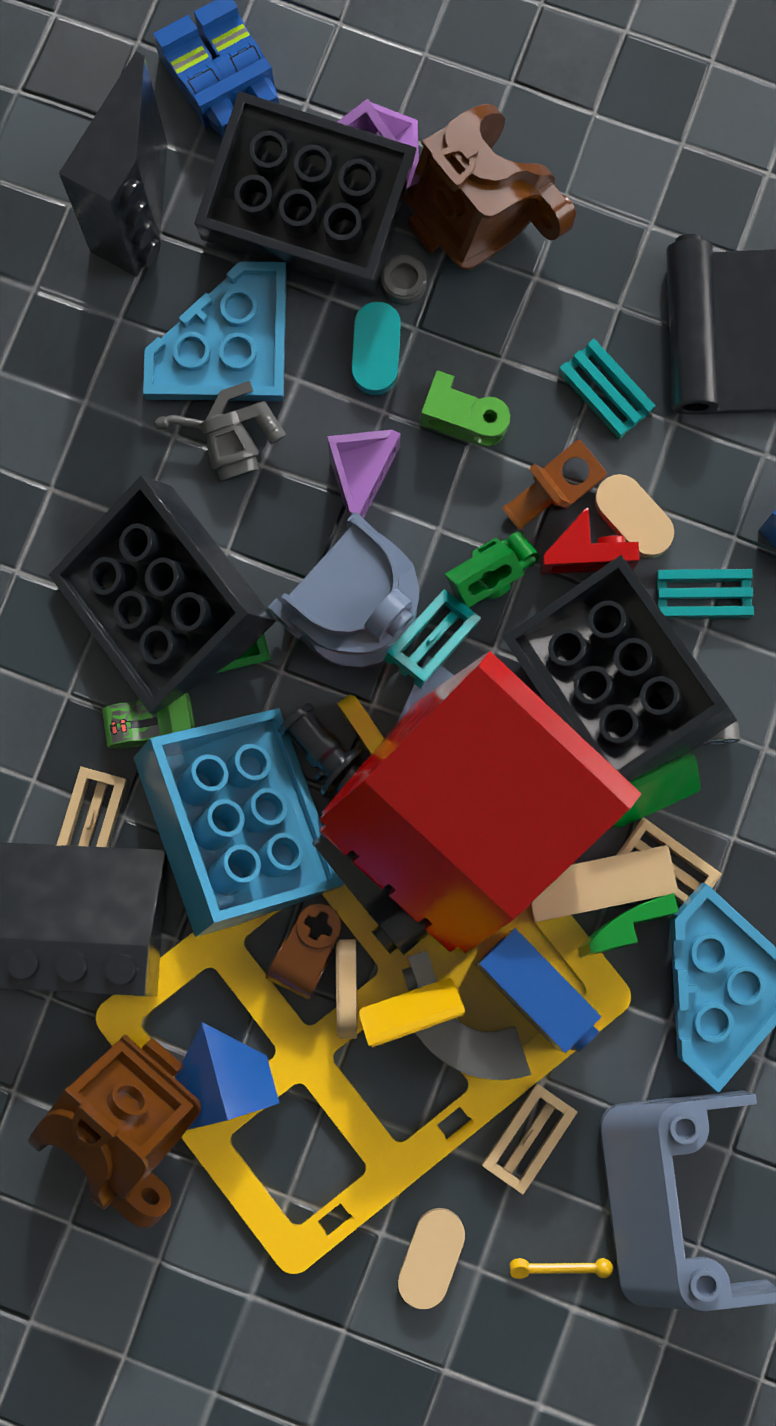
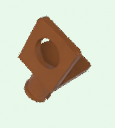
[502,440,607,530]

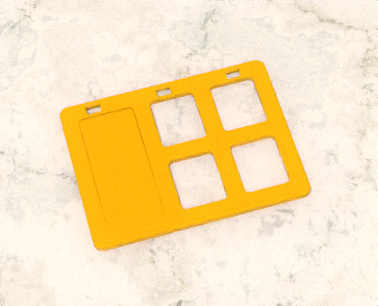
[96,883,631,1274]

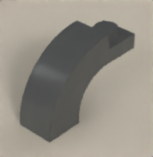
[402,950,532,1080]

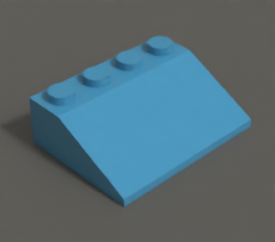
[133,708,344,938]

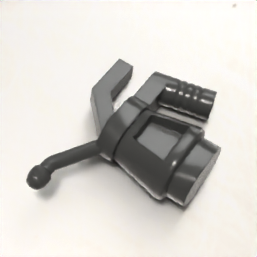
[155,381,287,482]

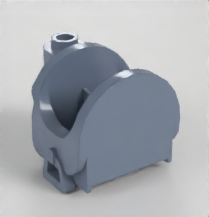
[268,512,419,669]

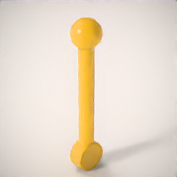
[509,1258,613,1279]

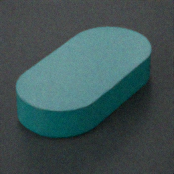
[352,302,401,395]

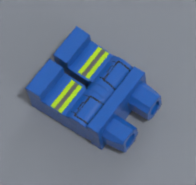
[153,0,279,139]

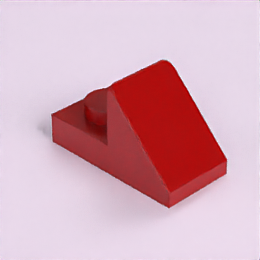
[540,508,640,575]

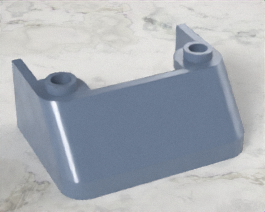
[599,1090,776,1311]

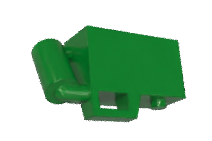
[445,532,540,608]

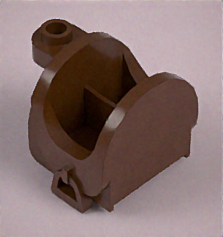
[403,104,576,270]
[28,1034,202,1228]

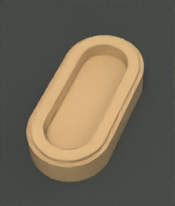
[595,474,674,558]
[336,939,357,1039]
[398,1208,465,1309]

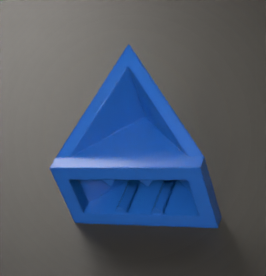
[174,1022,280,1130]

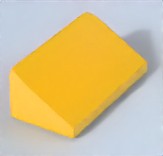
[359,978,465,1047]

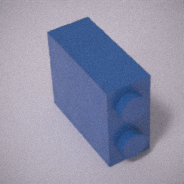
[475,928,601,1053]

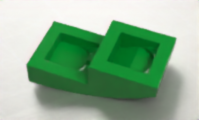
[578,893,679,958]

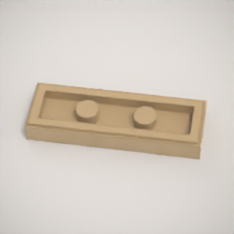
[531,845,679,922]

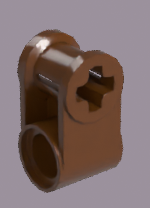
[265,903,342,1000]

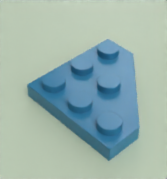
[143,262,287,401]
[670,883,776,1093]

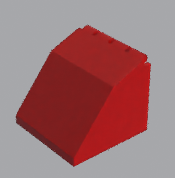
[319,651,641,954]

